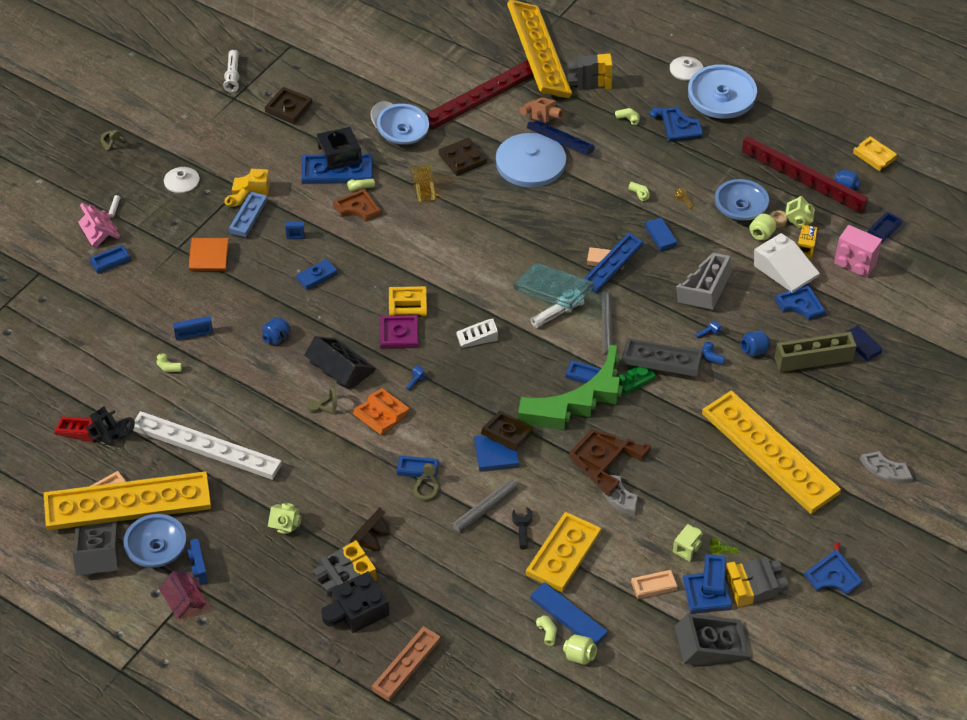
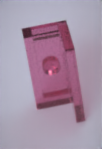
[159,571,206,618]

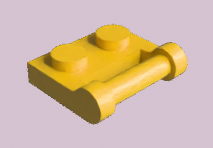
[389,286,427,317]

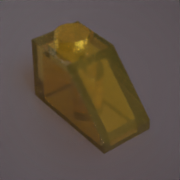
[410,164,436,202]

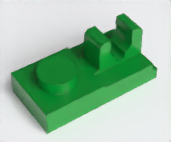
[618,366,656,396]

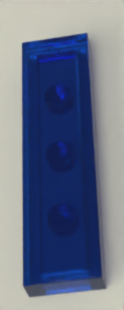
[526,120,595,154]

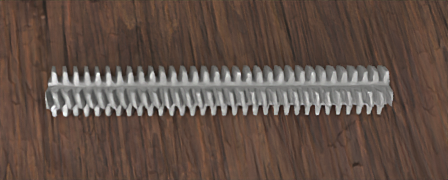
[601,292,613,355]
[452,478,519,533]

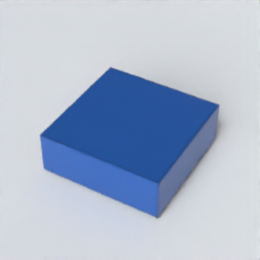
[285,221,305,239]

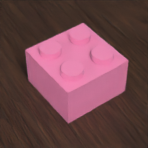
[834,225,882,278]

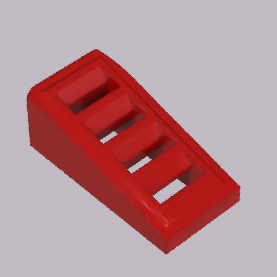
[54,417,97,442]

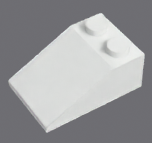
[754,233,820,293]

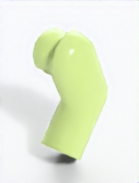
[615,108,640,125]
[347,179,375,192]
[628,182,650,201]
[156,353,182,372]
[536,615,557,646]

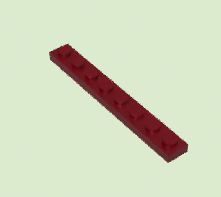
[426,60,534,130]
[742,136,868,214]

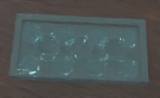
[513,263,595,309]

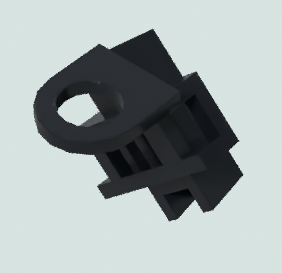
[86,406,135,444]

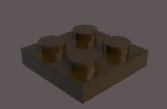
[265,87,312,124]
[439,137,487,176]
[481,411,534,451]

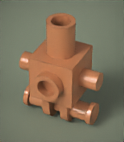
[520,98,564,123]

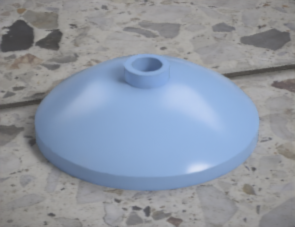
[377,104,429,145]

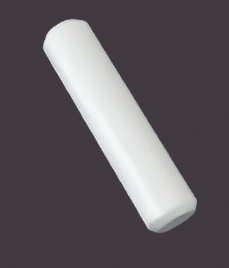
[108,195,120,218]

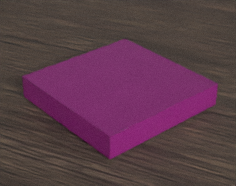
[380,315,419,349]

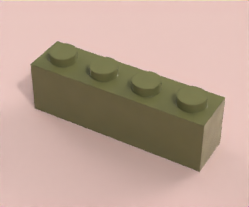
[774,332,856,372]

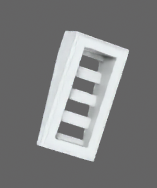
[456,319,498,348]

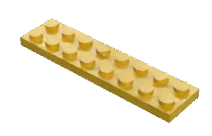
[507,0,572,98]
[702,390,841,514]
[43,472,211,531]

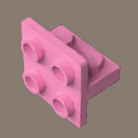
[78,203,120,248]

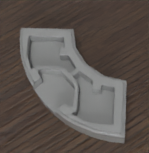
[860,451,913,483]
[602,475,638,516]

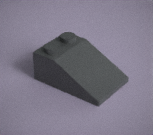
[73,521,119,576]
[675,613,750,666]

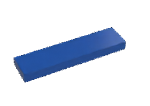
[582,232,643,294]
[530,582,608,645]

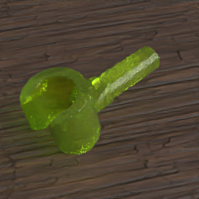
[709,538,738,554]

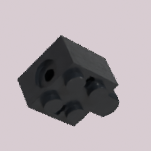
[321,571,389,634]

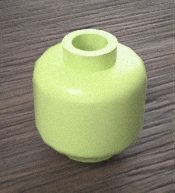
[749,214,777,241]
[563,634,597,665]

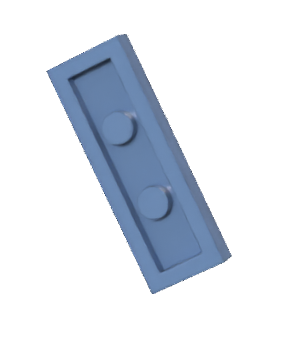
[229,191,267,237]

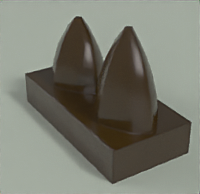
[349,507,390,551]

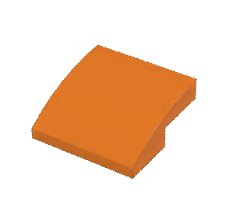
[189,238,229,271]
[353,388,410,435]

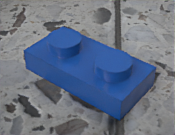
[187,539,208,585]

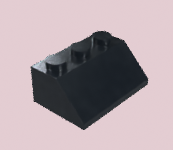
[304,336,376,388]

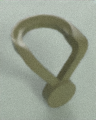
[100,129,125,150]
[307,386,337,414]
[413,463,441,501]

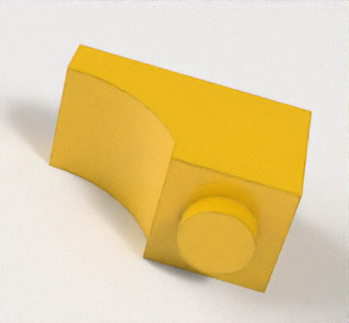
[232,169,270,197]

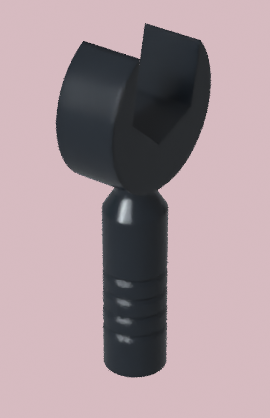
[512,507,532,550]

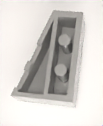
[676,253,732,310]

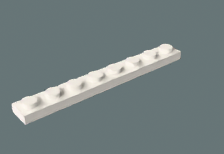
[133,411,282,480]

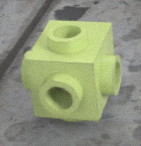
[785,196,815,228]
[268,503,301,534]

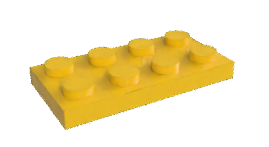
[526,512,601,592]

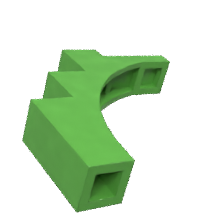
[518,344,623,430]

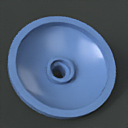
[715,179,769,221]
[124,514,186,568]

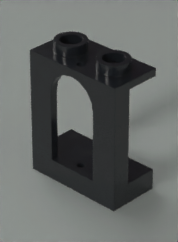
[317,127,363,170]

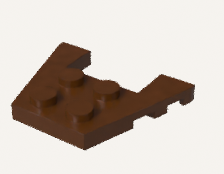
[569,429,651,496]

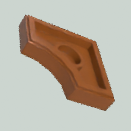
[333,189,382,221]

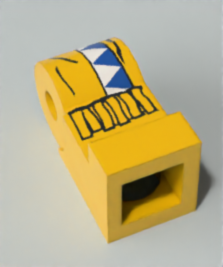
[798,225,817,259]

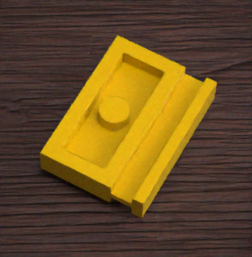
[853,136,897,171]

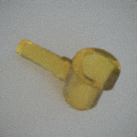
[674,188,694,209]

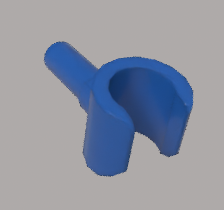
[695,321,722,338]
[406,365,425,391]

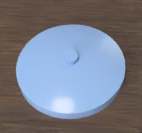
[688,65,757,118]
[496,133,566,187]

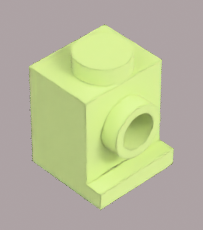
[673,524,703,562]

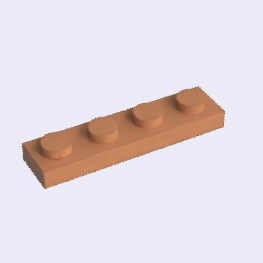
[372,626,441,701]

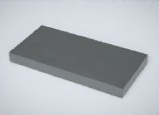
[621,338,703,377]

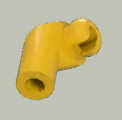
[224,187,250,207]

